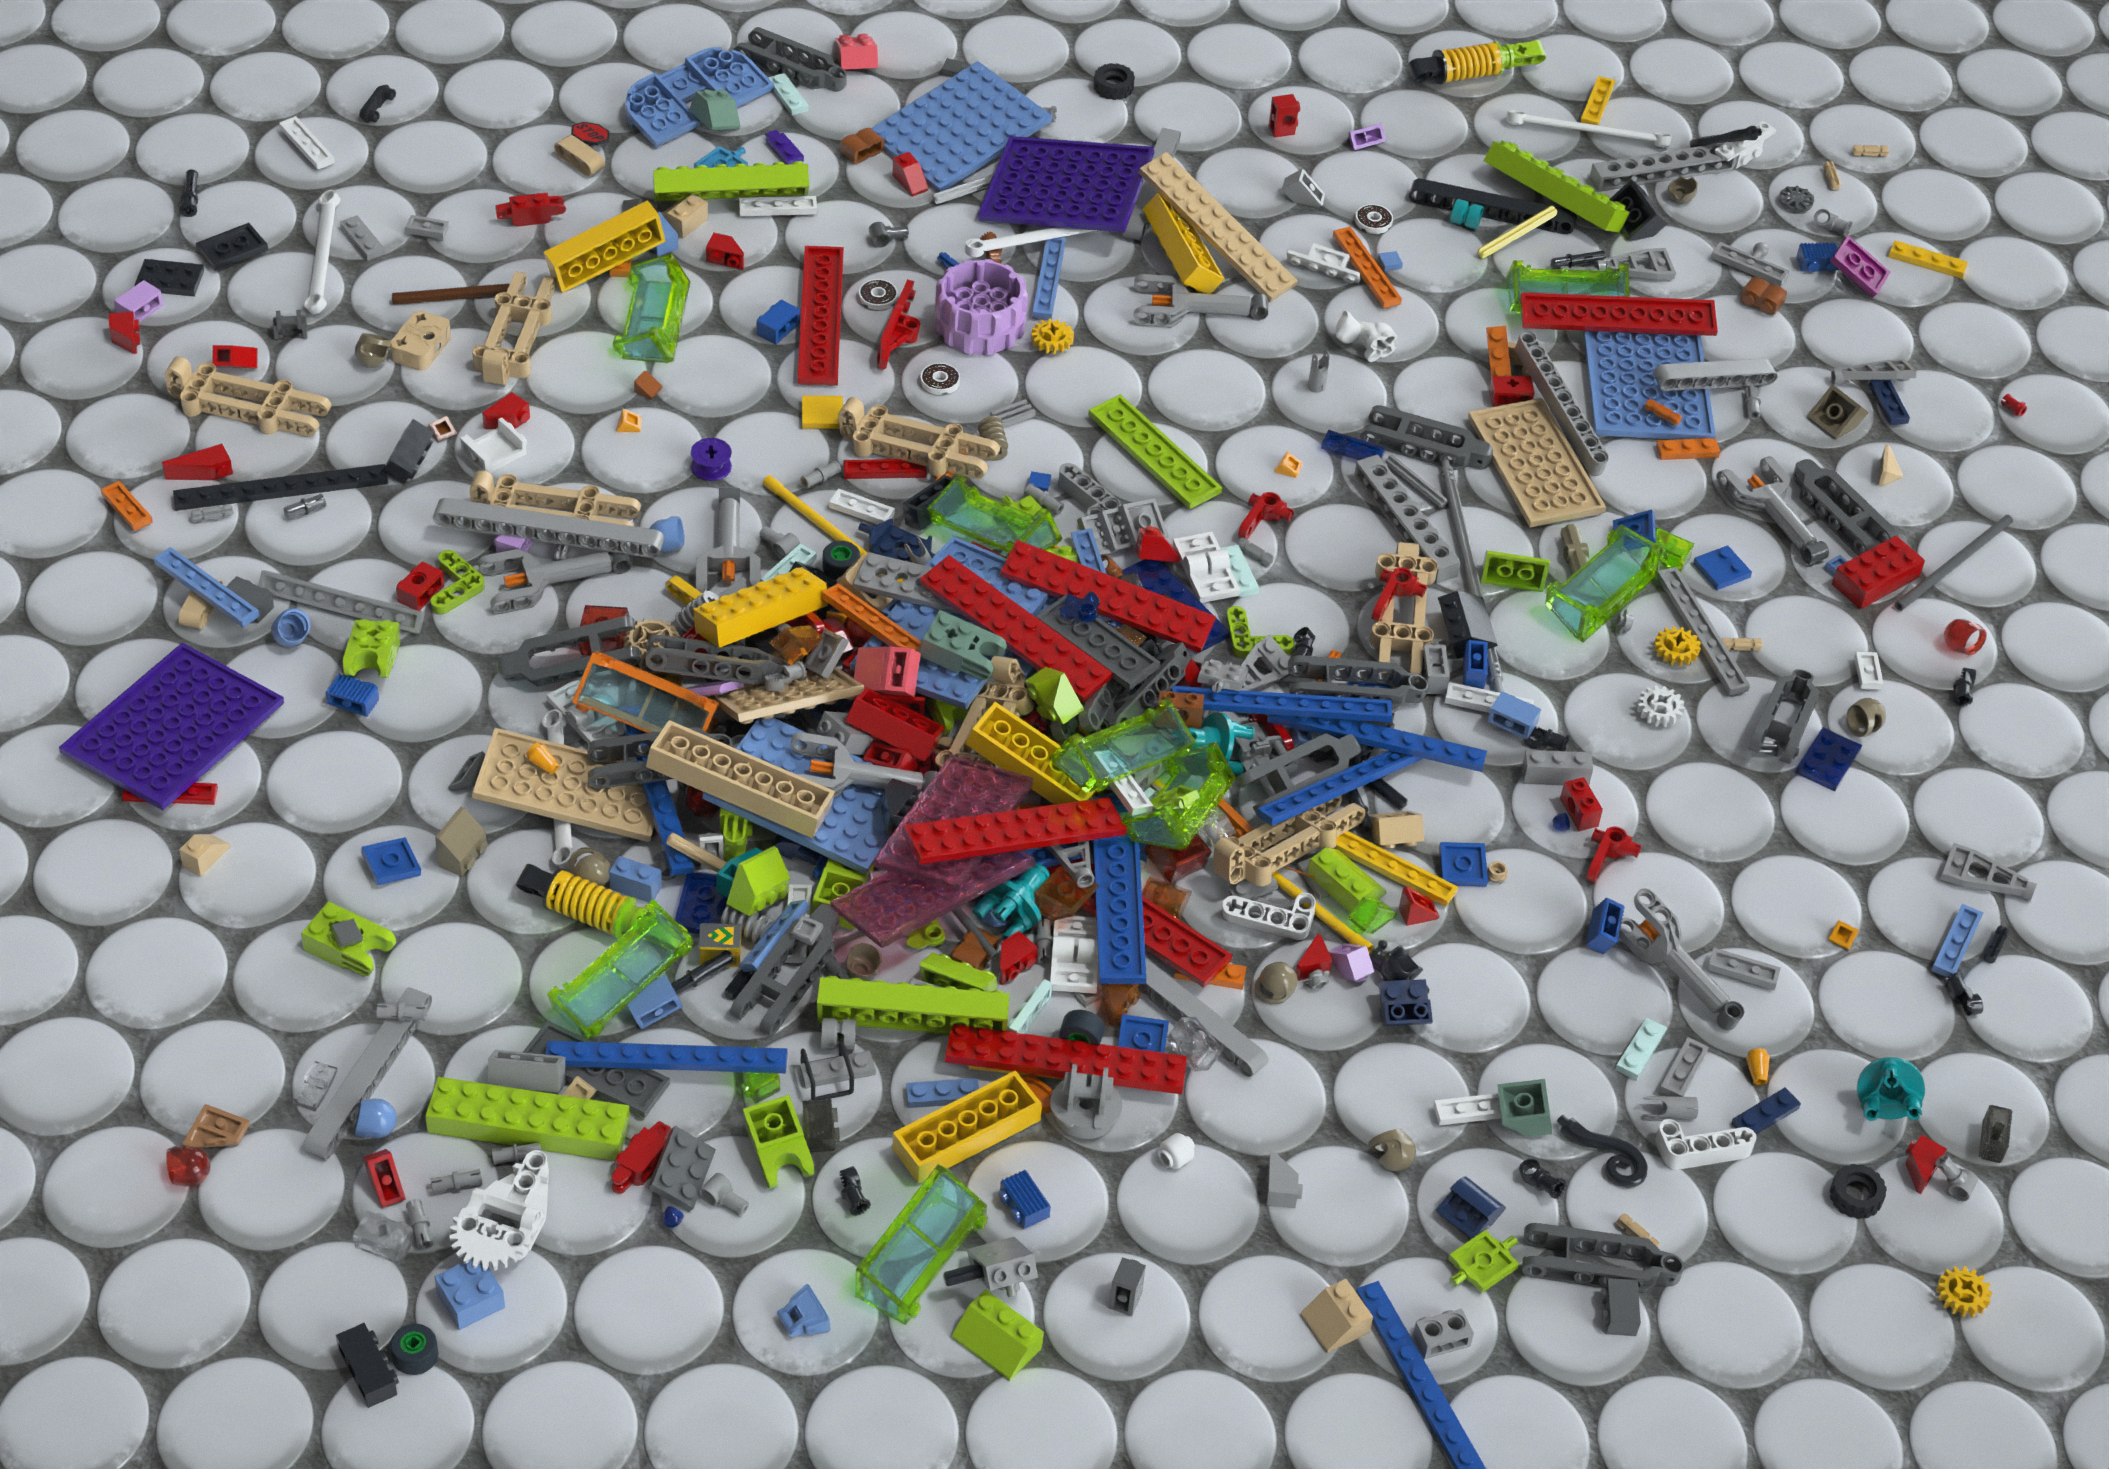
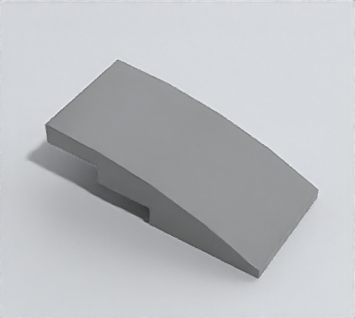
[1077,498,1169,555]

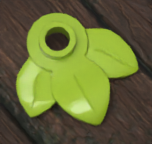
[902,912,945,949]

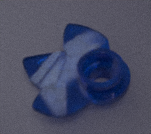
[1059,591,1100,622]

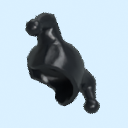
[1370,940,1430,994]

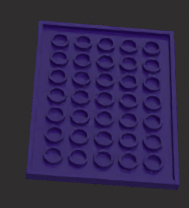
[977,136,1155,233]
[59,643,284,811]

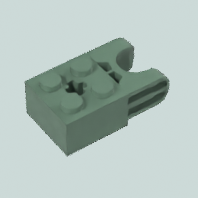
[919,610,1007,680]

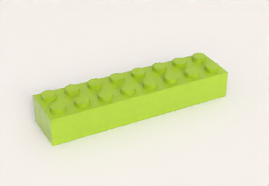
[1483,140,1630,233]
[653,161,810,202]
[817,976,1010,1034]
[426,1077,630,1161]

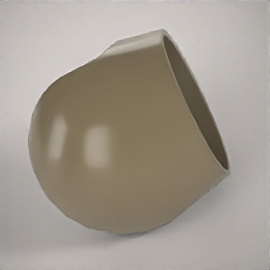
[355,333,391,367]
[1847,698,1886,737]
[569,847,611,886]
[1255,962,1298,1004]
[1368,1129,1416,1172]

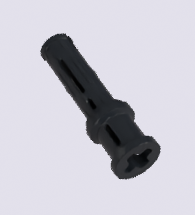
[179,169,199,217]

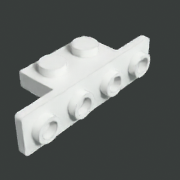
[1715,121,1776,169]
[1286,243,1360,283]

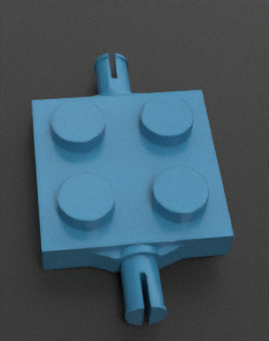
[694,146,748,168]

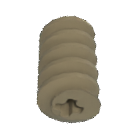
[978,416,1008,461]

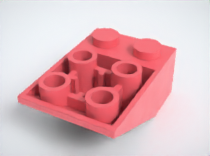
[835,34,878,69]
[854,646,921,697]

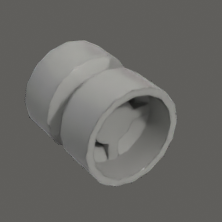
[821,1018,856,1050]

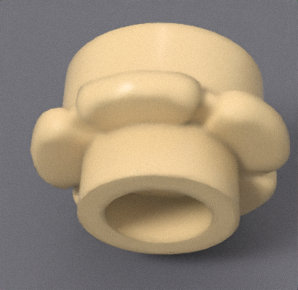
[1487,861,1508,882]

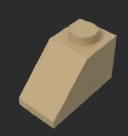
[179,834,231,876]

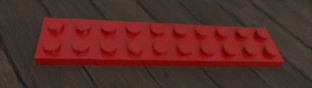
[798,246,844,385]
[1520,292,1718,336]
[1000,540,1216,653]
[920,555,1113,703]
[902,797,1127,865]
[1044,858,1233,988]
[945,1024,1187,1095]

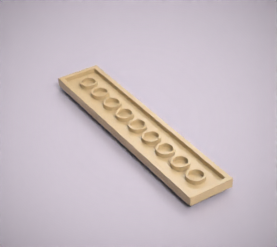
[1138,152,1298,302]

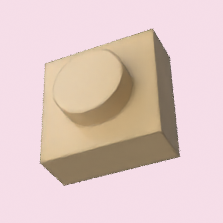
[563,1076,597,1100]

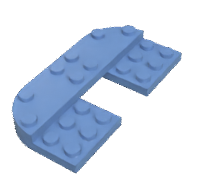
[624,47,775,148]

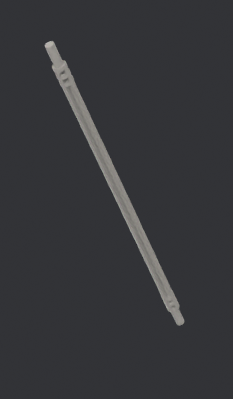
[1441,455,1504,693]

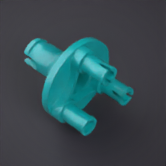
[1174,712,1255,776]
[971,863,1050,940]
[1857,1057,1925,1121]

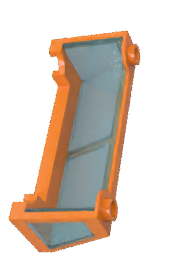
[572,651,720,733]

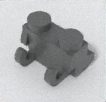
[273,309,307,340]

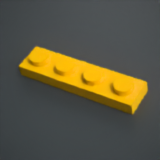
[1580,76,1616,125]
[1888,240,1968,279]

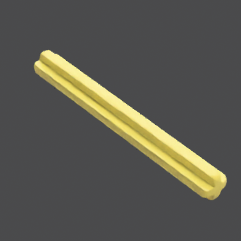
[1477,206,1557,259]

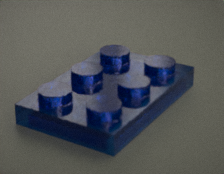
[1795,727,1863,791]
[674,873,728,934]

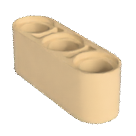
[554,135,605,176]
[178,579,223,629]

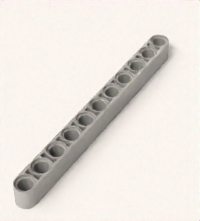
[433,498,665,558]

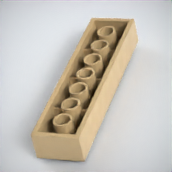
[646,720,835,838]

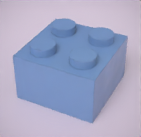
[434,1260,505,1330]

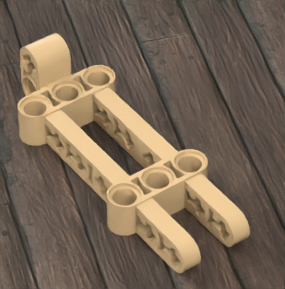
[472,271,556,386]
[165,356,331,437]
[838,397,1000,479]
[470,470,641,526]
[1370,542,1438,682]
[926,656,1034,817]
[1214,796,1365,886]

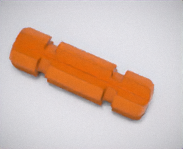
[1644,399,1682,426]

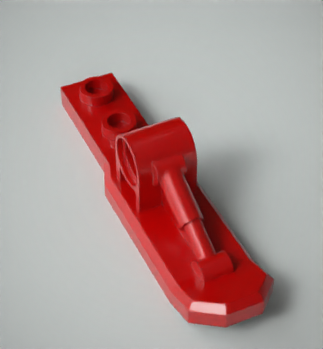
[877,279,921,370]

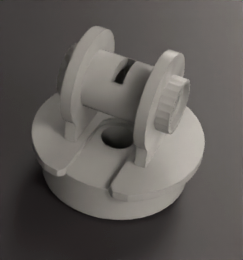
[1050,1064,1122,1139]

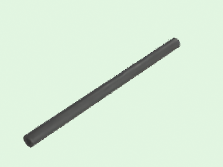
[1895,515,2013,611]

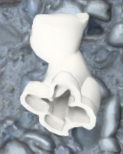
[1336,310,1398,362]

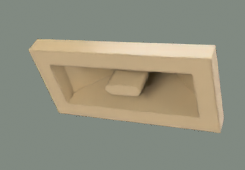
[1878,444,1903,486]

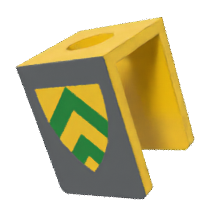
[699,923,742,967]

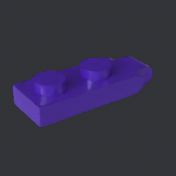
[765,130,804,165]

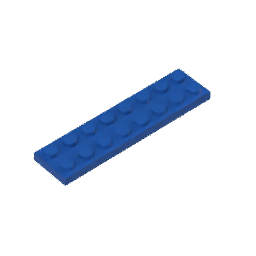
[1093,834,1147,984]

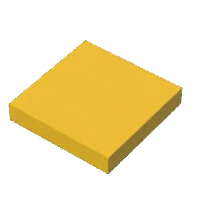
[802,395,843,429]

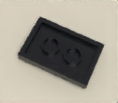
[196,222,268,271]
[135,259,204,297]

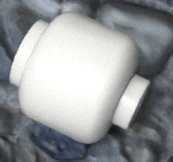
[1158,1133,1195,1169]

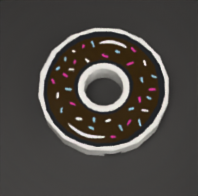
[1355,204,1393,234]
[859,279,898,310]
[920,363,960,395]

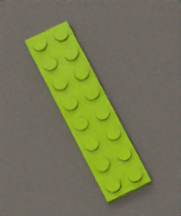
[1088,394,1222,509]

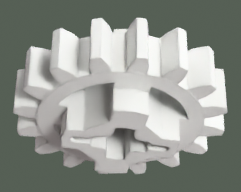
[1637,686,1685,727]

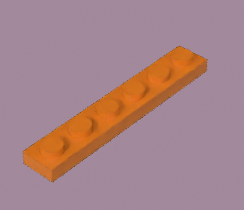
[1333,226,1402,308]
[822,583,922,652]

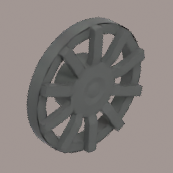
[1778,186,1814,212]

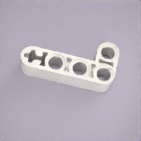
[1222,893,1316,940]
[1655,1119,1756,1170]

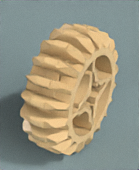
[622,617,680,669]

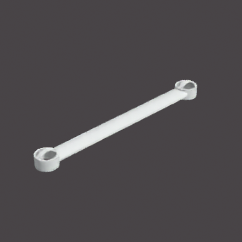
[1506,110,1672,147]
[304,190,340,315]
[965,227,1097,257]
[542,709,577,870]

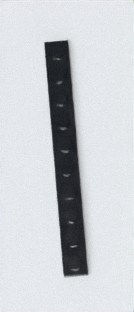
[173,464,388,511]

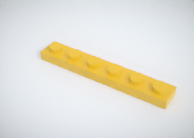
[1333,831,1458,907]

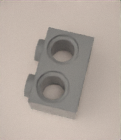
[1422,645,1450,694]
[1413,1309,1474,1359]

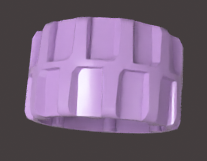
[935,259,1028,356]

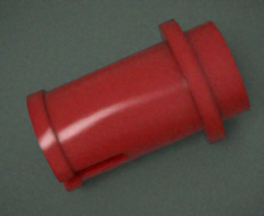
[2001,394,2027,416]

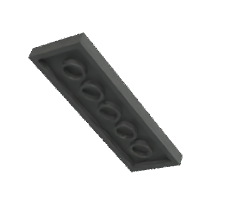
[1036,595,1160,690]
[523,1020,670,1118]

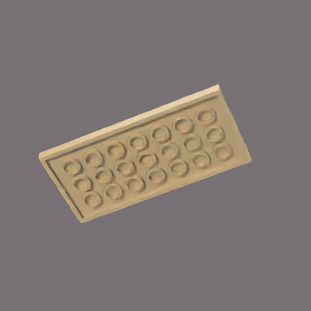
[1468,398,1606,528]
[472,728,668,842]

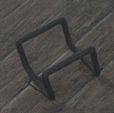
[800,1041,854,1102]

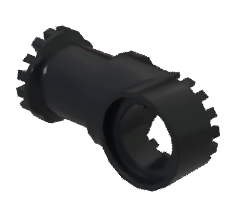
[1291,627,1316,666]
[1953,668,1976,707]
[1524,727,1570,751]
[1944,972,1983,1016]
[1519,1159,1567,1199]
[839,1166,871,1216]

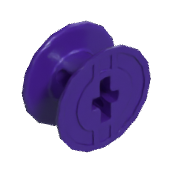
[690,438,732,481]

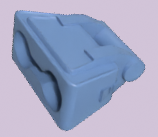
[777,1284,831,1337]

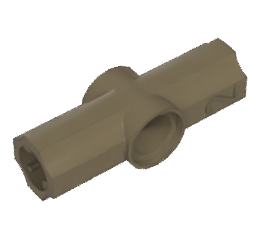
[1560,524,1593,582]

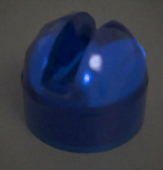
[1552,812,1570,831]
[662,1206,684,1228]

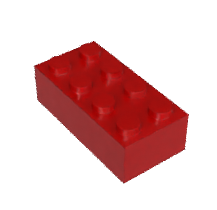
[1832,535,1925,610]
[845,687,946,761]

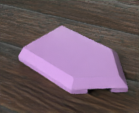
[686,681,745,696]

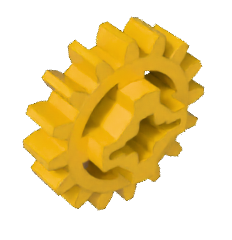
[1031,318,1074,354]
[1654,626,1701,666]
[1936,1266,1992,1317]

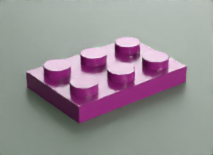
[1830,235,1891,298]

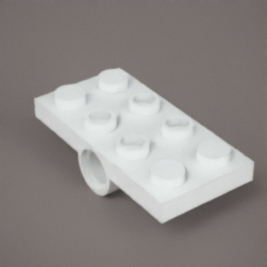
[1172,532,1240,603]
[547,676,626,751]
[1050,915,1098,994]

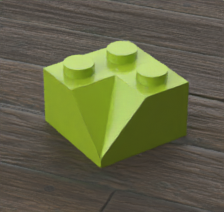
[1025,667,1084,724]

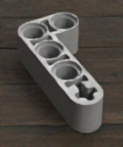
[1058,463,1120,516]

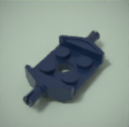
[858,518,936,563]

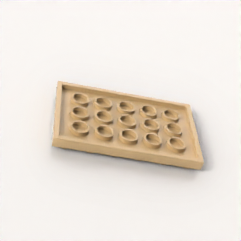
[710,667,864,724]

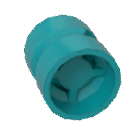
[1450,199,1484,230]

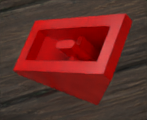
[1399,886,1440,926]
[1296,934,1332,981]

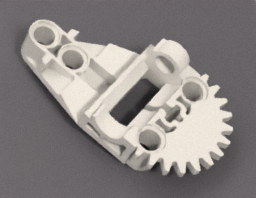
[449,1150,549,1271]

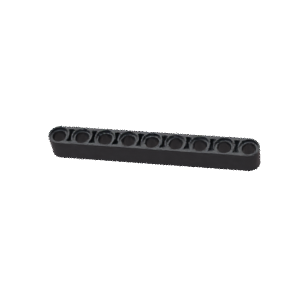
[1409,178,1577,235]

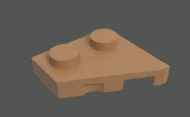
[182,1104,250,1149]

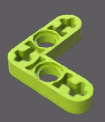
[431,550,485,615]
[1226,606,1295,658]

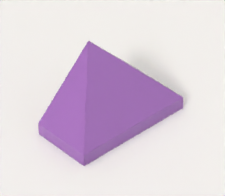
[1348,123,1387,151]

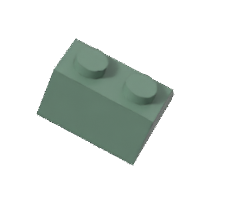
[689,89,740,130]
[1497,1079,1552,1137]

